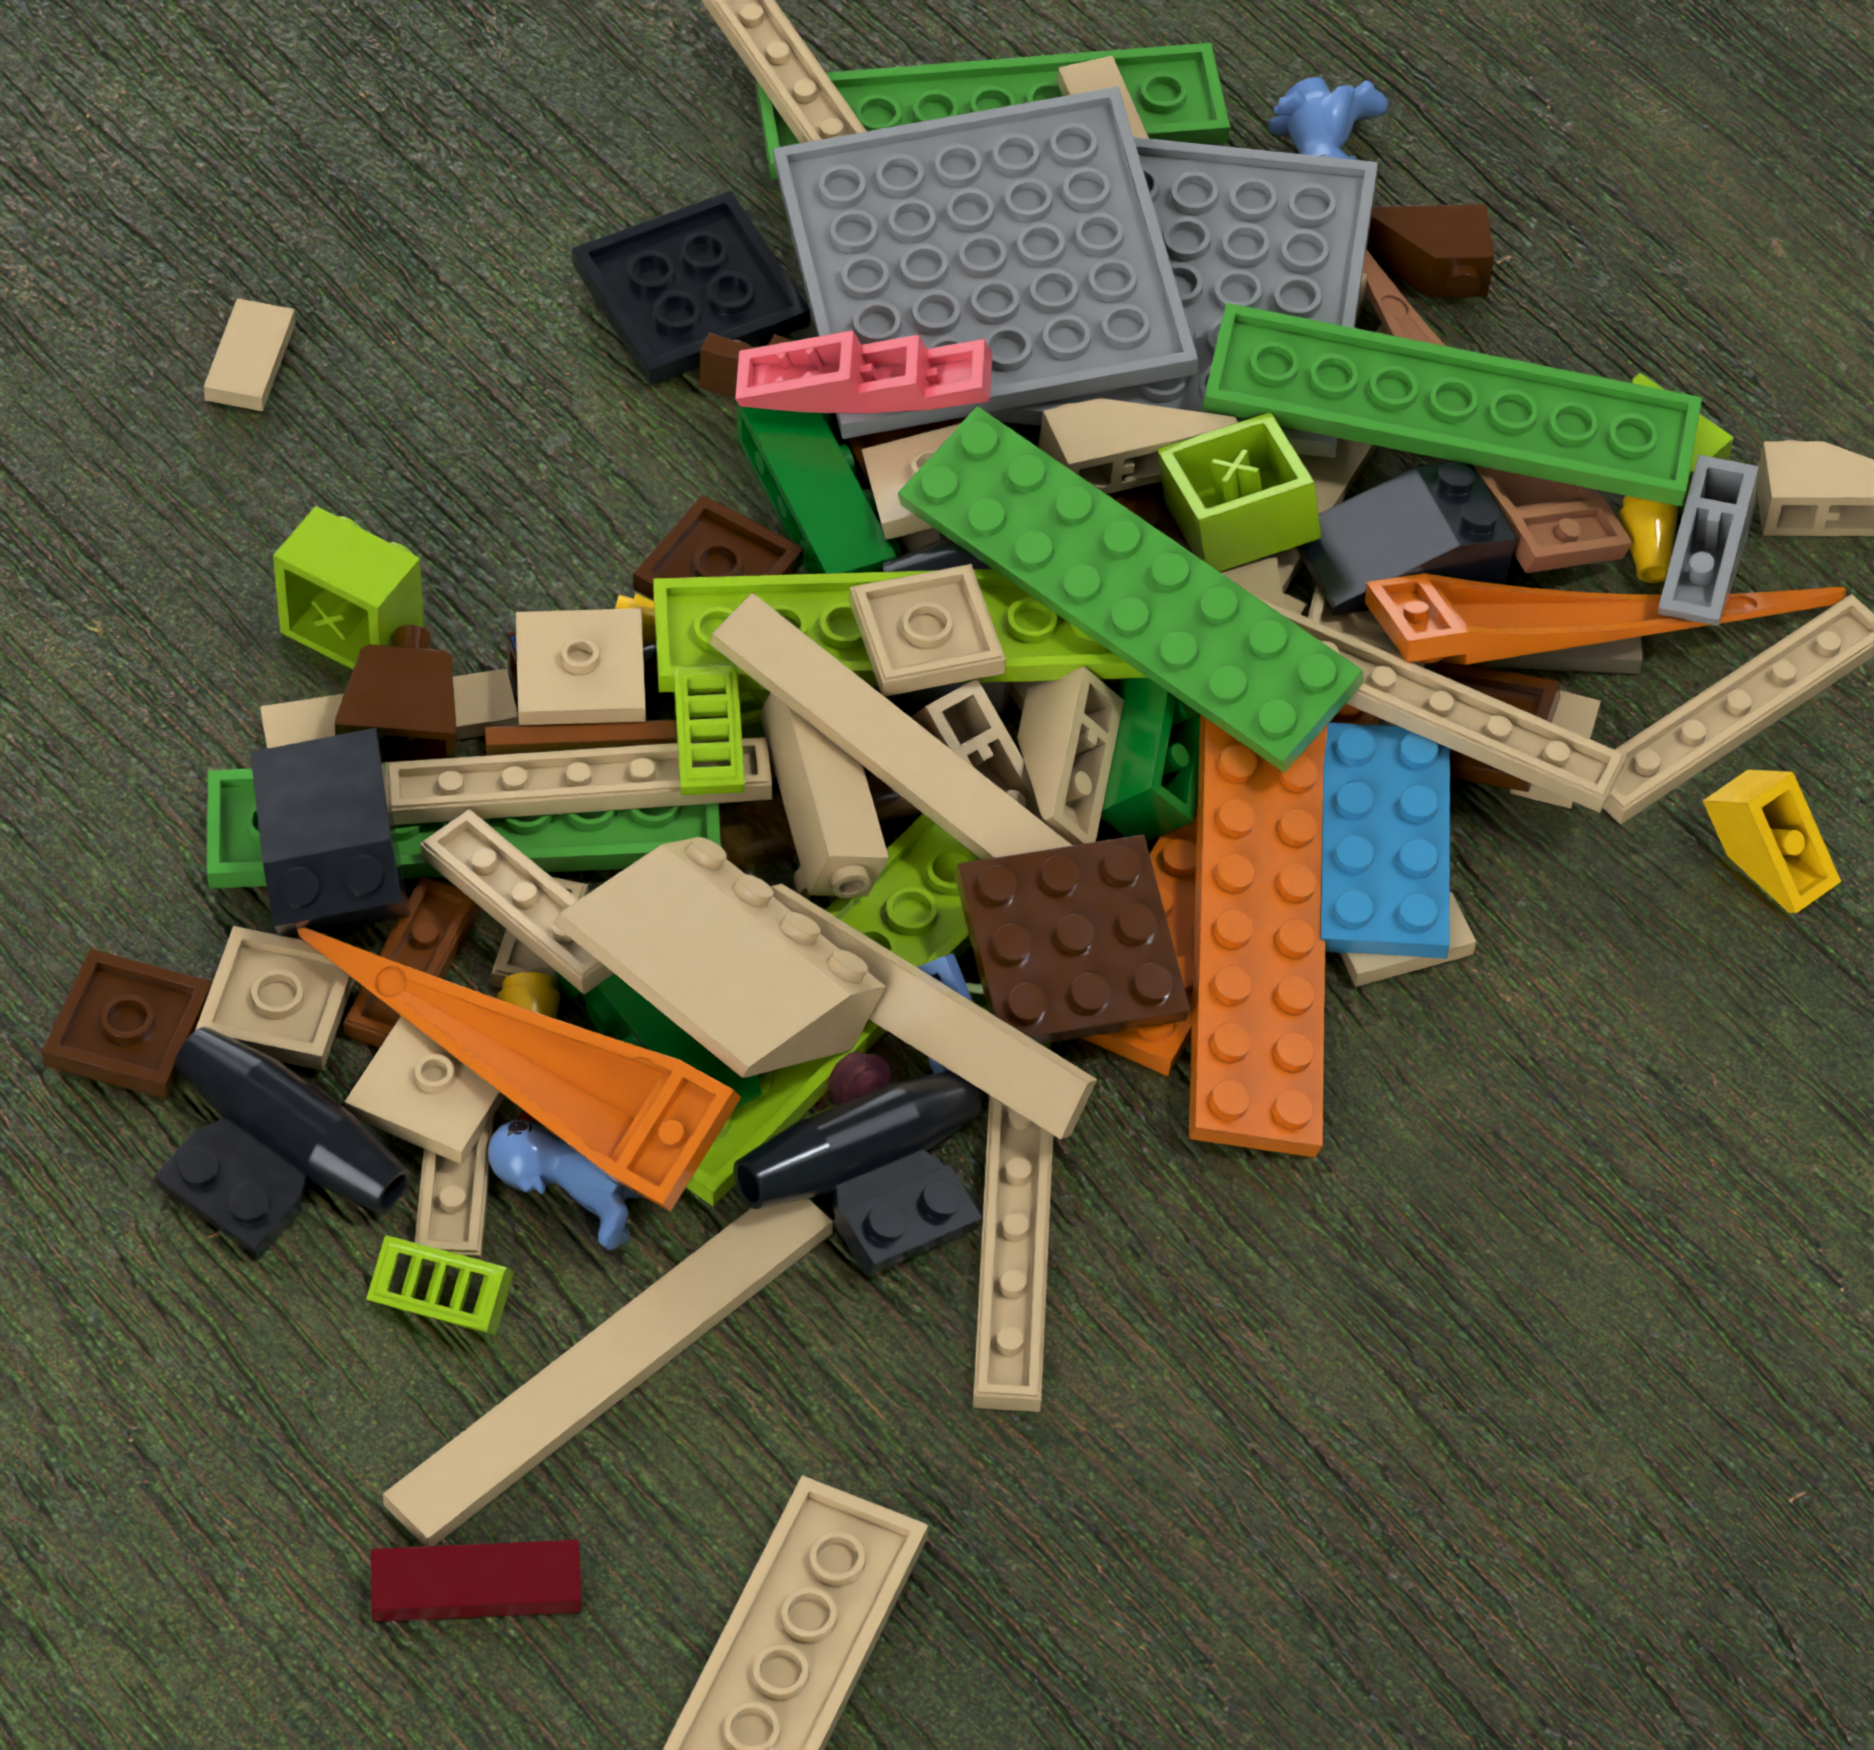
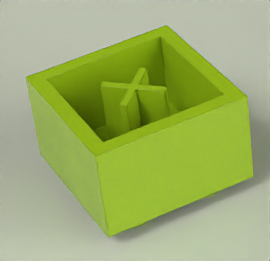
[1157,412,1322,572]
[273,506,424,669]

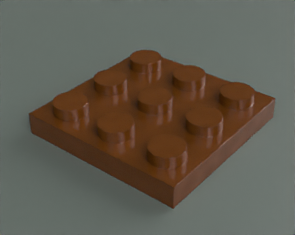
[954,835,1191,1044]

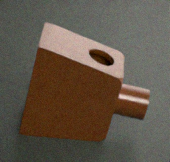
[335,625,458,762]

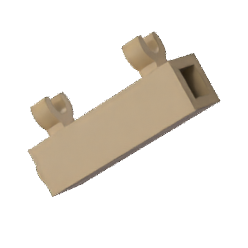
[759,692,889,903]

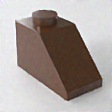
[1367,204,1494,298]

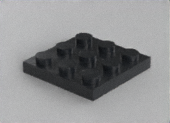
[572,191,810,385]

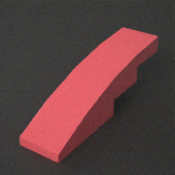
[735,330,993,414]

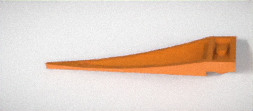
[1365,573,1847,665]
[297,927,741,1212]

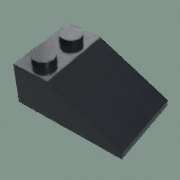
[1296,462,1517,615]
[250,728,411,938]

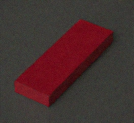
[371,1539,582,1622]

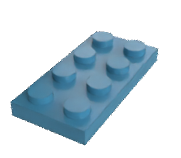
[1321,723,1450,959]

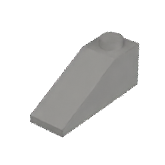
[1658,455,1759,626]

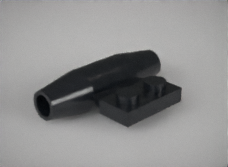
[154,1026,411,1259]
[733,1070,983,1277]

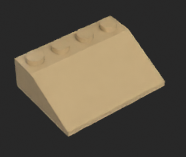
[554,837,886,1078]

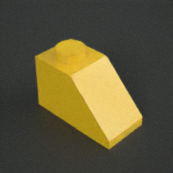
[1703,770,1841,913]

